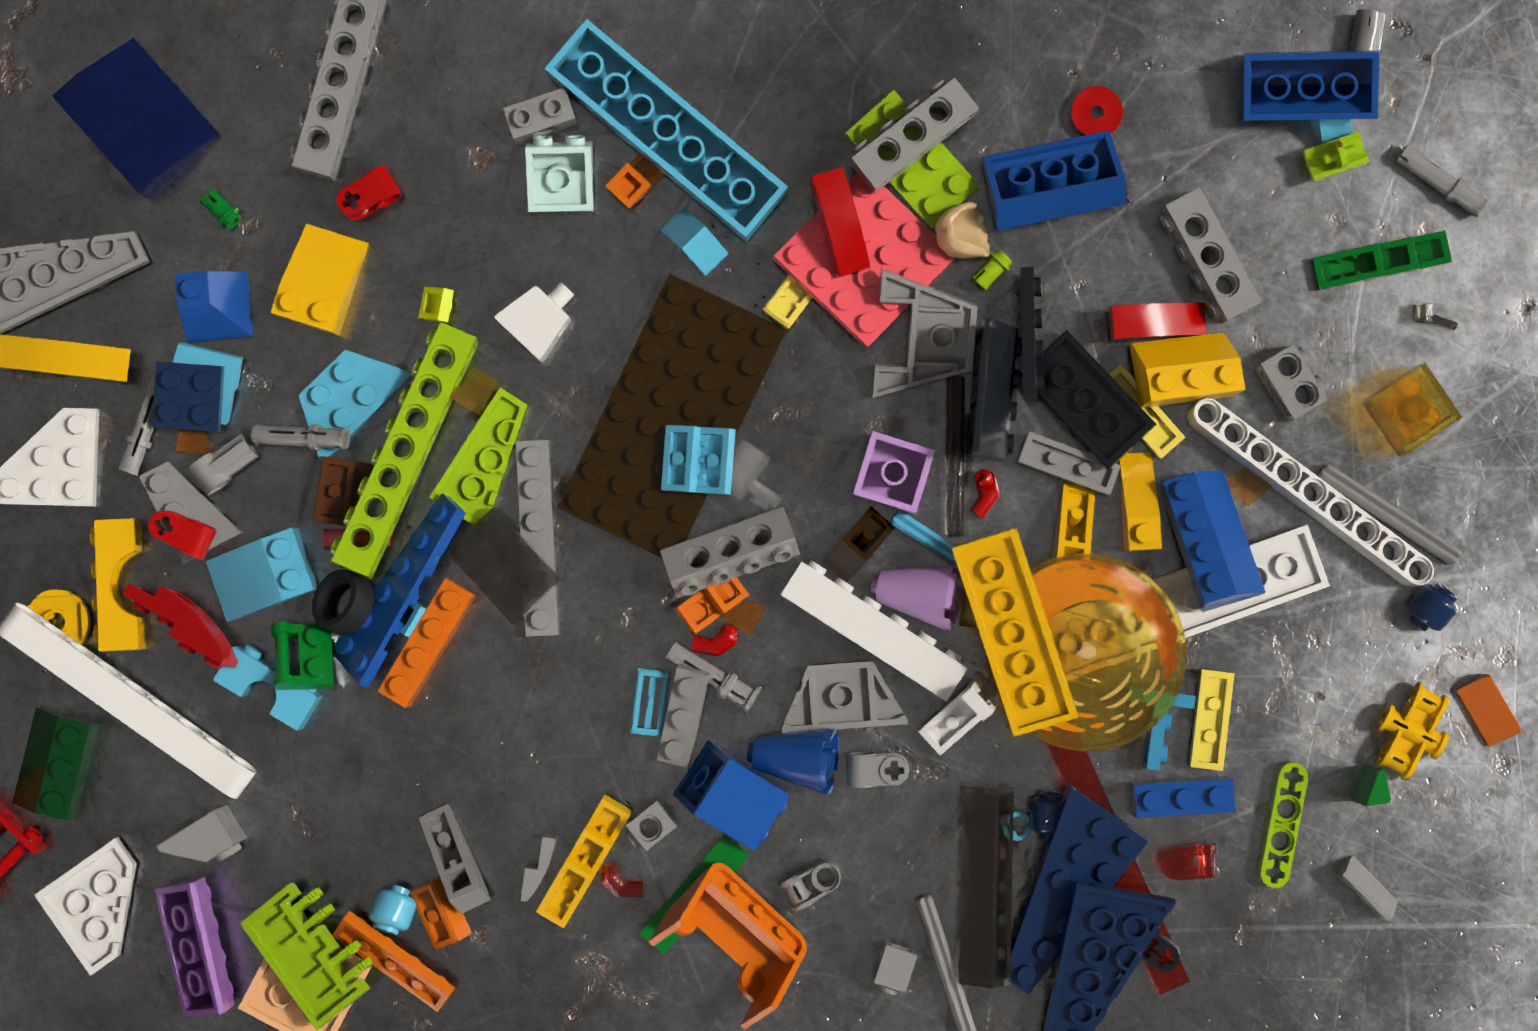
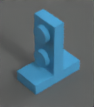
[1125,686,1196,771]

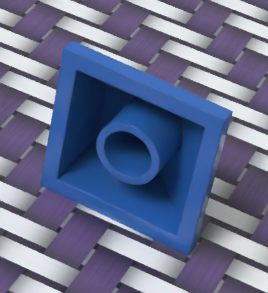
[174,271,254,343]

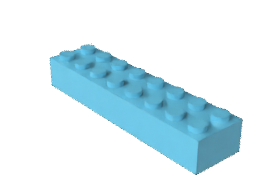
[544,19,788,242]

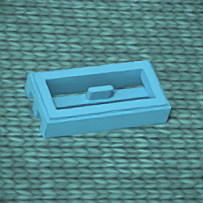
[630,668,671,737]

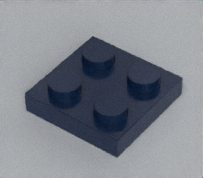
[152,361,225,432]

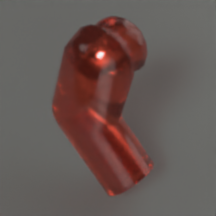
[599,863,644,898]

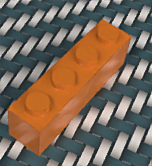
[377,578,478,708]

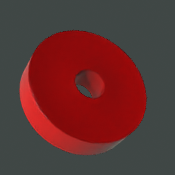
[1070,86,1123,136]

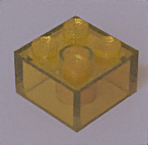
[1362,363,1462,456]

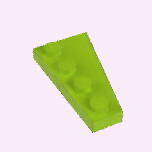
[429,387,527,532]

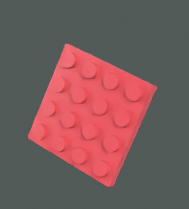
[773,173,955,349]

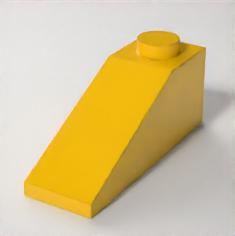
[1118,452,1162,551]
[1050,483,1095,571]

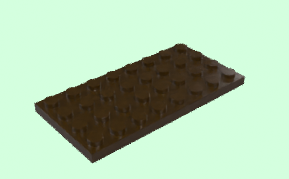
[557,273,787,558]

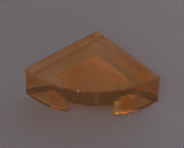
[176,429,211,455]
[722,602,766,635]

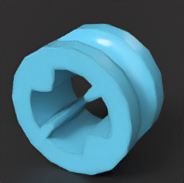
[1002,810,1032,841]

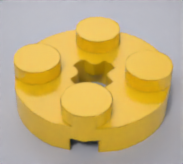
[27,590,91,645]

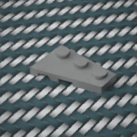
[139,461,243,563]

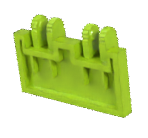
[240,882,373,1030]

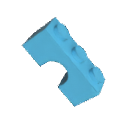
[213,644,323,731]

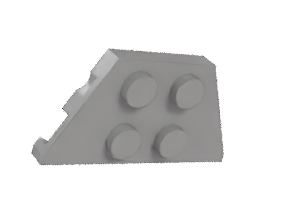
[782,661,908,733]

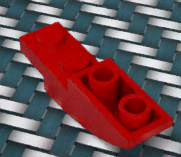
[122,583,238,669]

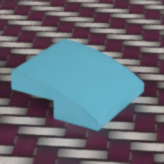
[173,342,243,425]
[661,425,736,495]

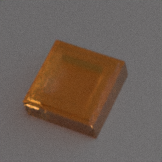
[1227,466,1272,506]

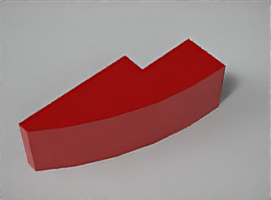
[808,167,871,278]
[1108,303,1207,341]

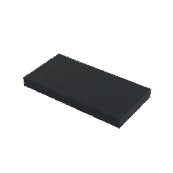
[1020,330,1157,470]

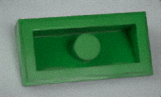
[1352,765,1391,806]

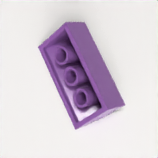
[154,876,235,1018]

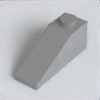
[418,804,491,914]

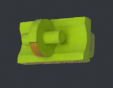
[1302,131,1370,182]

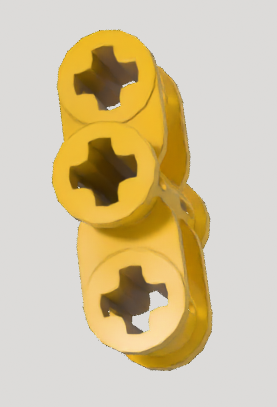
[1376,682,1450,781]

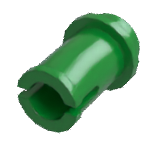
[200,189,241,230]

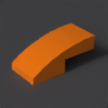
[605,153,665,209]
[674,577,749,636]

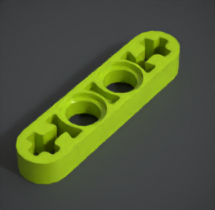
[1258,761,1308,888]

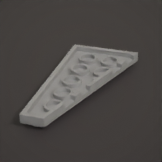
[0,231,150,334]

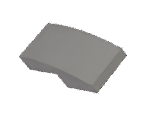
[520,834,558,902]

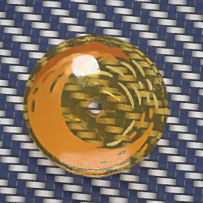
[986,553,1187,751]

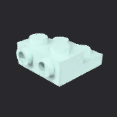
[525,135,594,212]

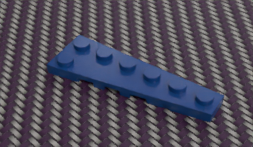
[332,493,466,688]

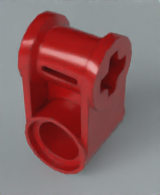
[336,165,402,221]
[148,511,217,560]

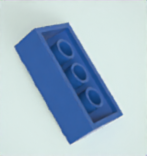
[1244,50,1379,121]
[982,130,1126,231]
[1160,471,1266,613]

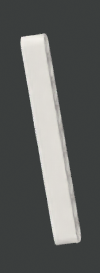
[1187,398,1434,587]
[0,602,257,799]

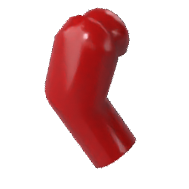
[970,469,1000,519]

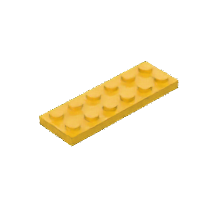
[952,527,1078,737]

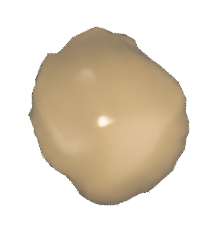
[935,202,990,259]

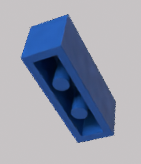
[1129,776,1236,818]

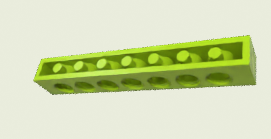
[330,322,479,580]

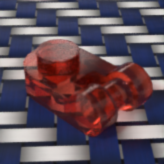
[1159,843,1219,880]

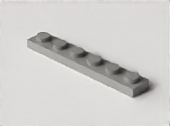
[516,440,559,637]

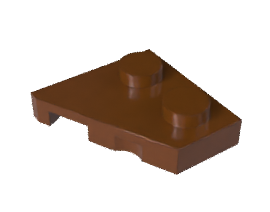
[312,456,374,526]

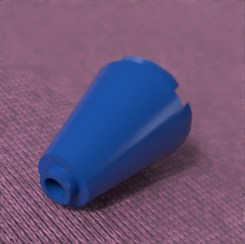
[747,728,839,794]

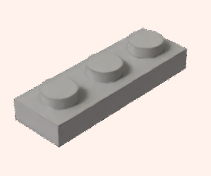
[1017,431,1121,497]
[657,665,711,768]

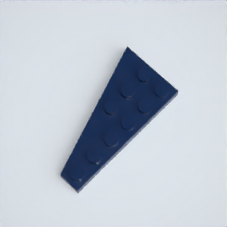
[1001,783,1149,995]
[1043,880,1176,1031]

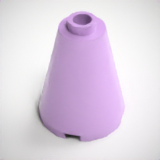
[871,565,962,631]

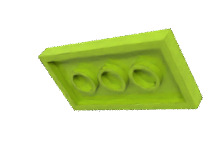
[845,90,980,231]

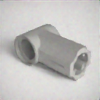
[188,434,259,496]

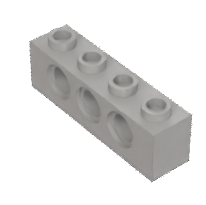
[850,78,979,194]
[1160,187,1262,323]
[660,507,800,598]

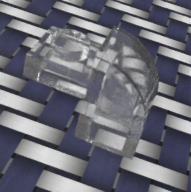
[731,439,783,511]

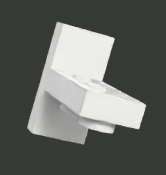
[918,672,1001,756]

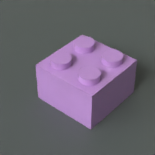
[852,431,936,514]

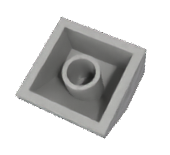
[157,805,248,863]

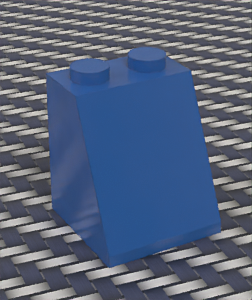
[673,740,790,851]

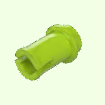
[971,249,1012,291]

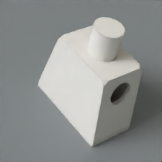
[494,282,574,363]

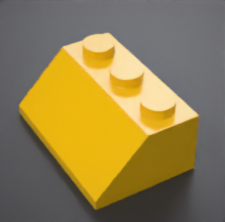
[1129,333,1246,408]

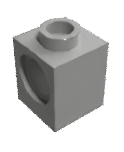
[625,799,678,851]
[873,941,918,995]

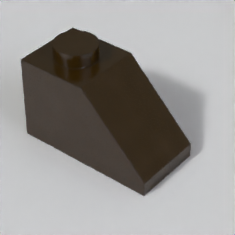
[823,506,895,583]

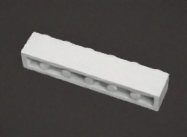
[780,560,968,701]

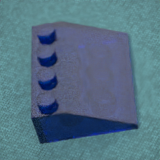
[52,38,220,199]

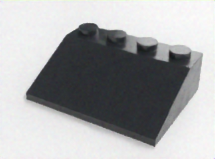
[965,318,1022,461]

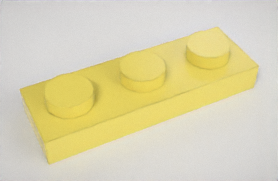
[1109,364,1185,459]
[1188,669,1235,771]

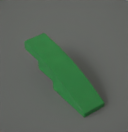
[1313,230,1453,290]

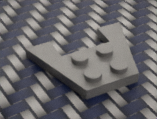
[871,268,978,398]

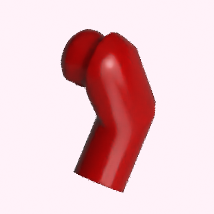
[691,624,738,656]

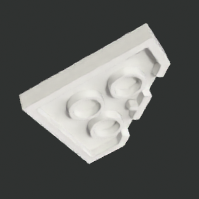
[0,408,99,507]
[34,837,137,976]

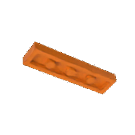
[332,911,455,1012]

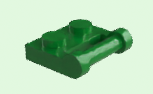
[271,622,334,690]

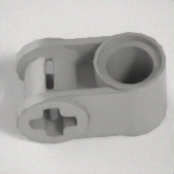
[847,752,909,788]
[777,859,841,913]

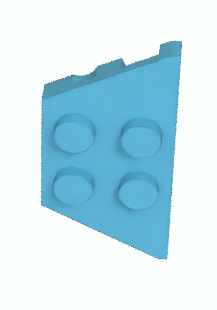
[299,350,413,462]

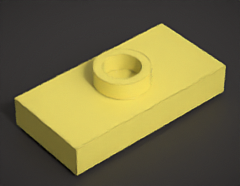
[762,275,813,330]

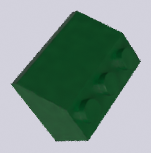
[12,707,101,821]

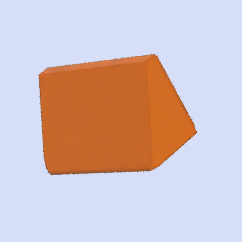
[1455,674,1522,747]
[409,877,471,951]

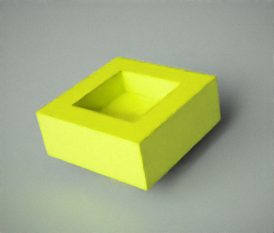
[418,286,454,323]

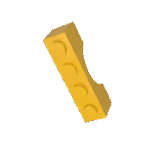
[90,518,146,651]

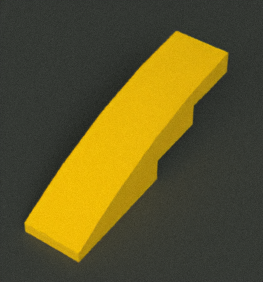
[0,335,131,382]
[536,795,633,929]

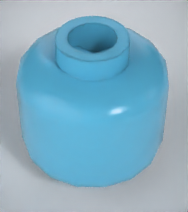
[368,884,417,936]

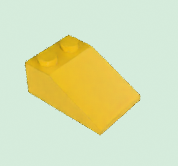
[270,224,369,336]

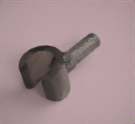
[1413,303,1458,330]

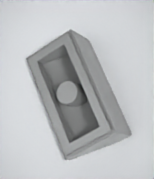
[1335,856,1397,922]

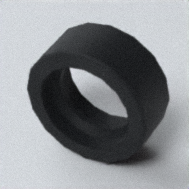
[312,569,374,635]

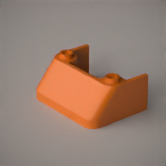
[649,863,807,1030]

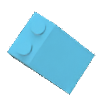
[206,528,319,622]

